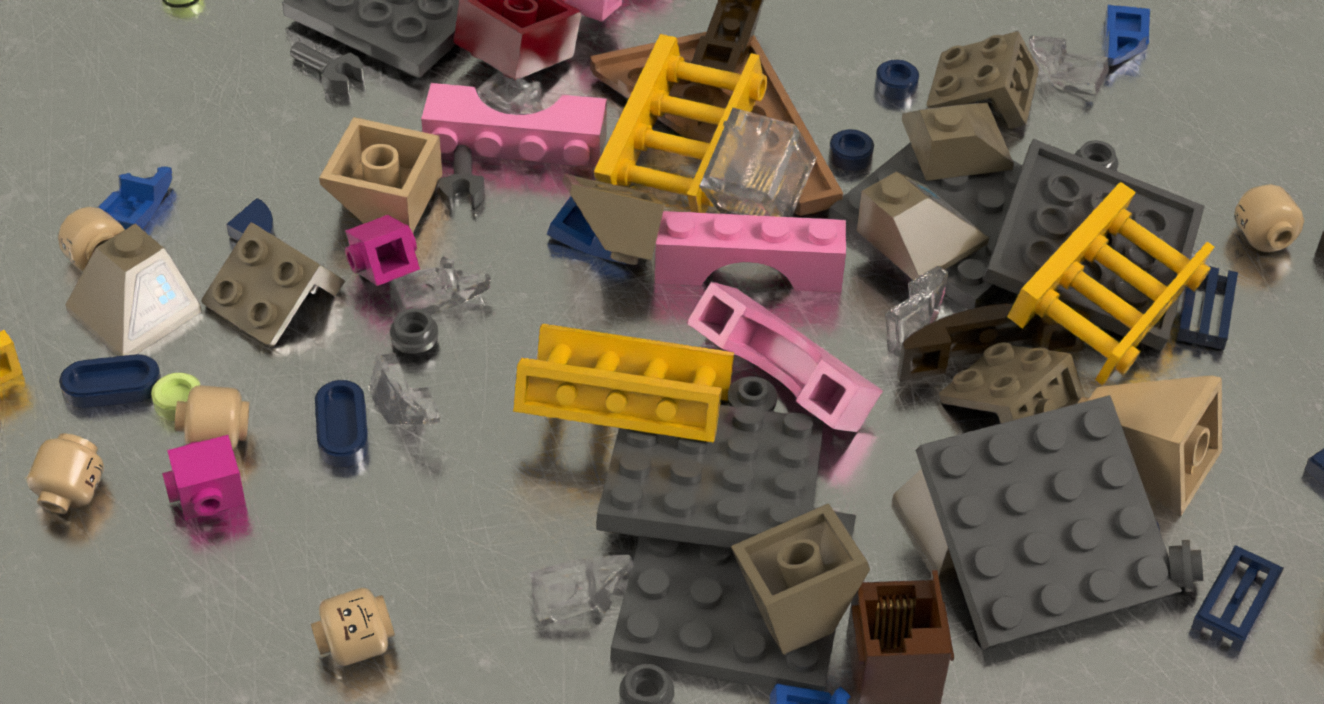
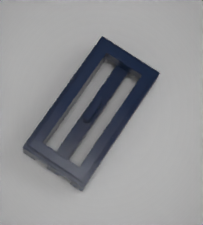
[1177,266,1238,350]
[1191,545,1284,652]

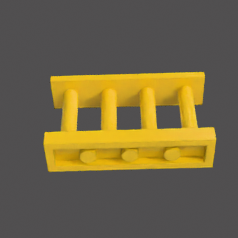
[594,34,767,213]
[1007,182,1215,386]
[513,324,734,443]

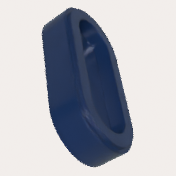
[59,354,161,408]
[315,380,369,467]

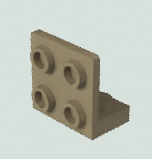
[926,31,1039,129]
[201,222,345,347]
[939,343,1085,423]

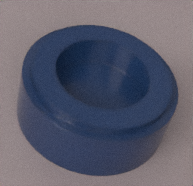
[875,60,919,100]
[829,129,874,171]

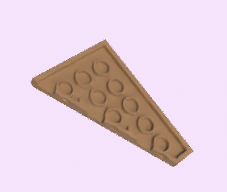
[590,32,843,216]

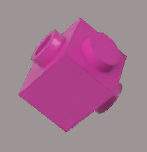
[345,215,420,286]
[162,435,246,520]

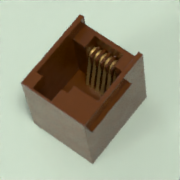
[847,570,954,704]

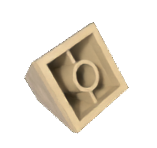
[1078,375,1222,516]

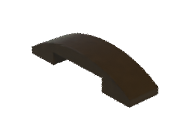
[691,0,764,73]
[897,303,1090,382]

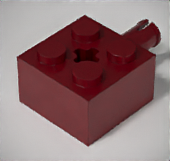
[453,0,584,80]

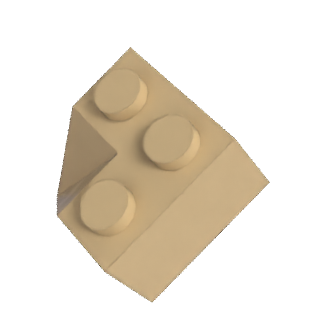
[319,117,442,232]

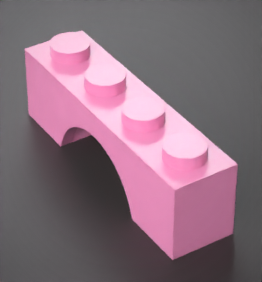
[421,83,607,167]
[655,211,846,293]
[686,282,883,432]

